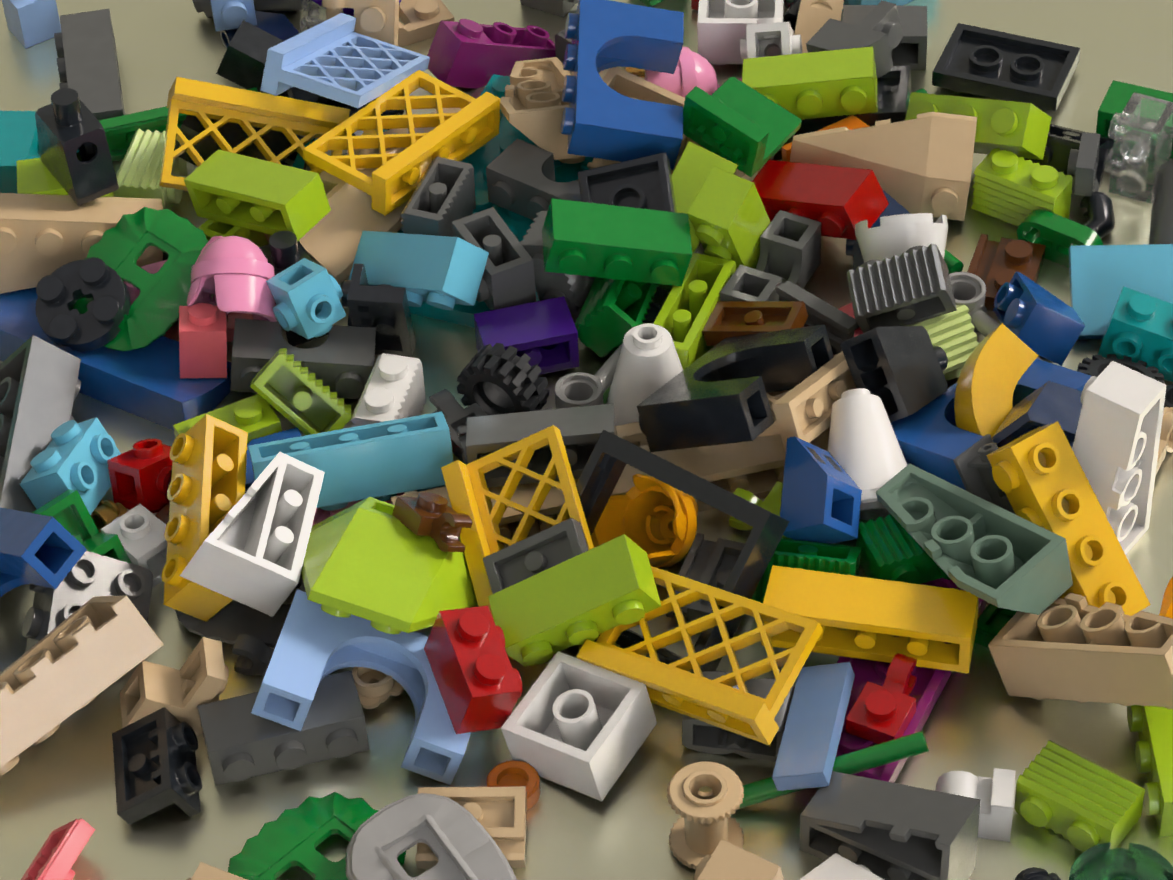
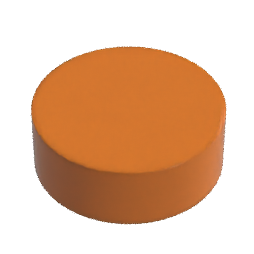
[486,760,541,810]

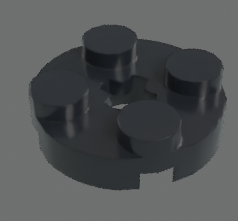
[35,257,131,352]

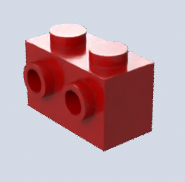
[424,605,522,734]

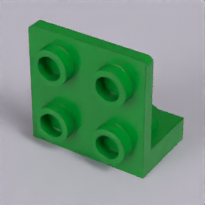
[683,77,802,177]

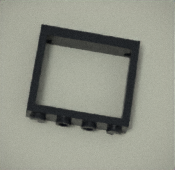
[576,429,790,673]

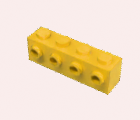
[162,414,248,622]
[986,421,1151,616]
[761,565,979,673]

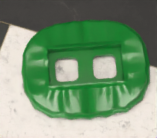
[73,207,208,351]
[228,792,406,880]

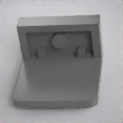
[22,551,153,653]

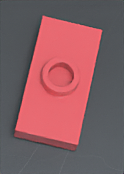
[21,818,95,880]

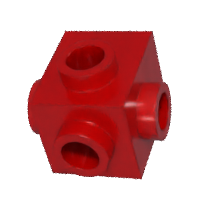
[107,439,173,513]

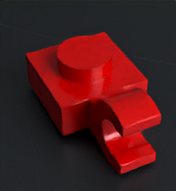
[846,653,917,744]

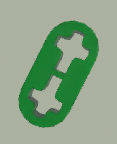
[1017,209,1103,268]

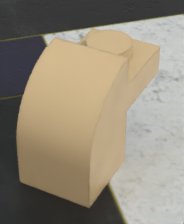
[120,637,229,736]

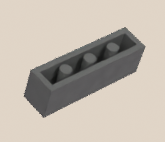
[54,9,125,120]

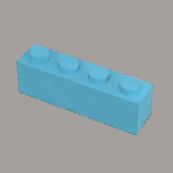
[248,411,454,511]

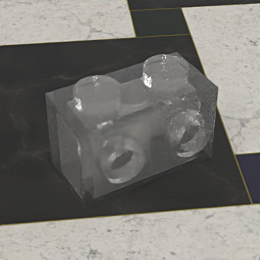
[1105,92,1173,204]

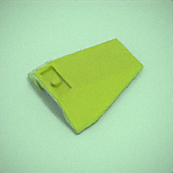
[301,497,478,634]

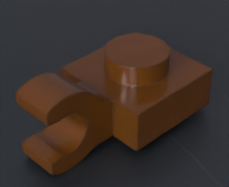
[392,492,473,552]

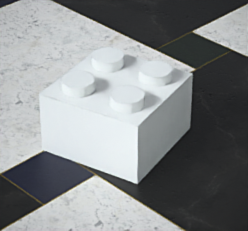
[697,0,784,65]
[501,651,657,801]

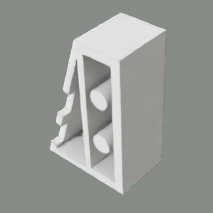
[180,452,325,617]

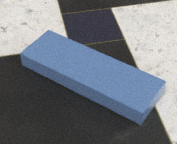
[772,662,855,791]

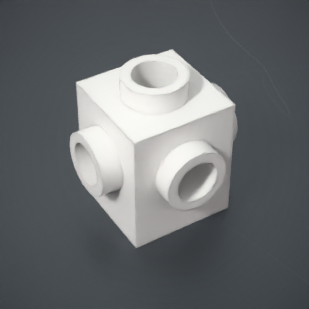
[740,17,802,65]

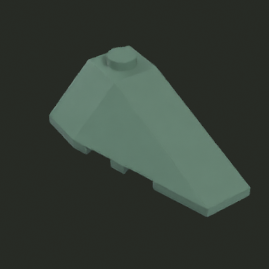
[876,464,1073,615]

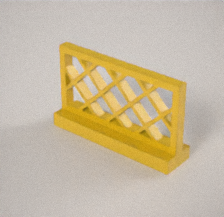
[303,70,500,216]
[159,77,350,191]
[441,425,594,660]
[576,566,823,746]

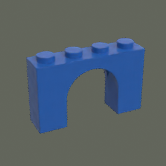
[561,0,684,170]
[891,359,1092,490]
[0,507,87,597]

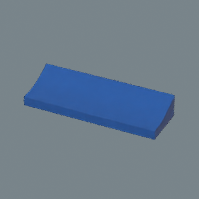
[0,287,231,431]

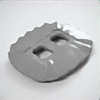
[346,793,517,880]

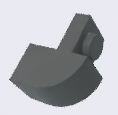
[806,1,903,79]

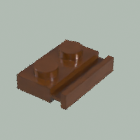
[967,234,1046,312]

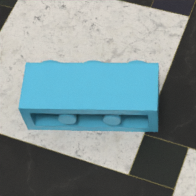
[349,230,489,310]

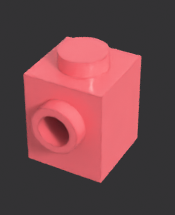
[179,303,227,379]

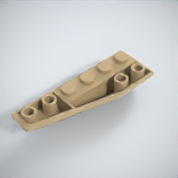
[264,108,461,284]

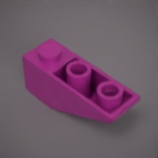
[427,19,556,89]

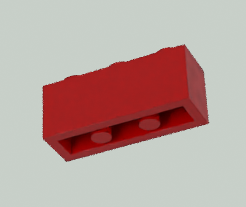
[751,160,889,240]

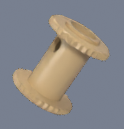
[667,761,744,870]

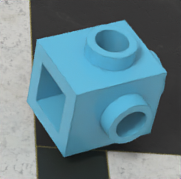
[266,258,347,340]

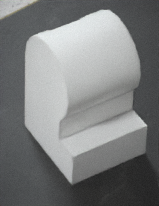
[935,768,1016,842]

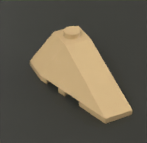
[500,57,586,164]
[790,112,977,221]

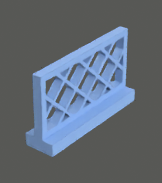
[260,13,430,108]

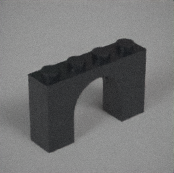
[174,20,329,167]
[637,324,834,452]

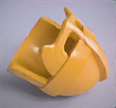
[591,474,698,569]

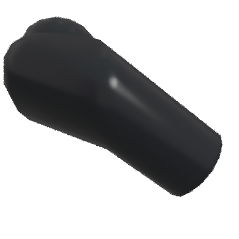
[1080,191,1115,239]

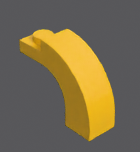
[954,323,1039,449]

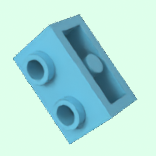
[20,417,121,515]

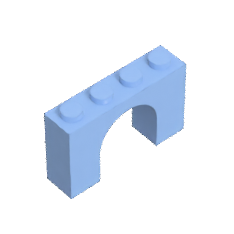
[251,589,471,785]

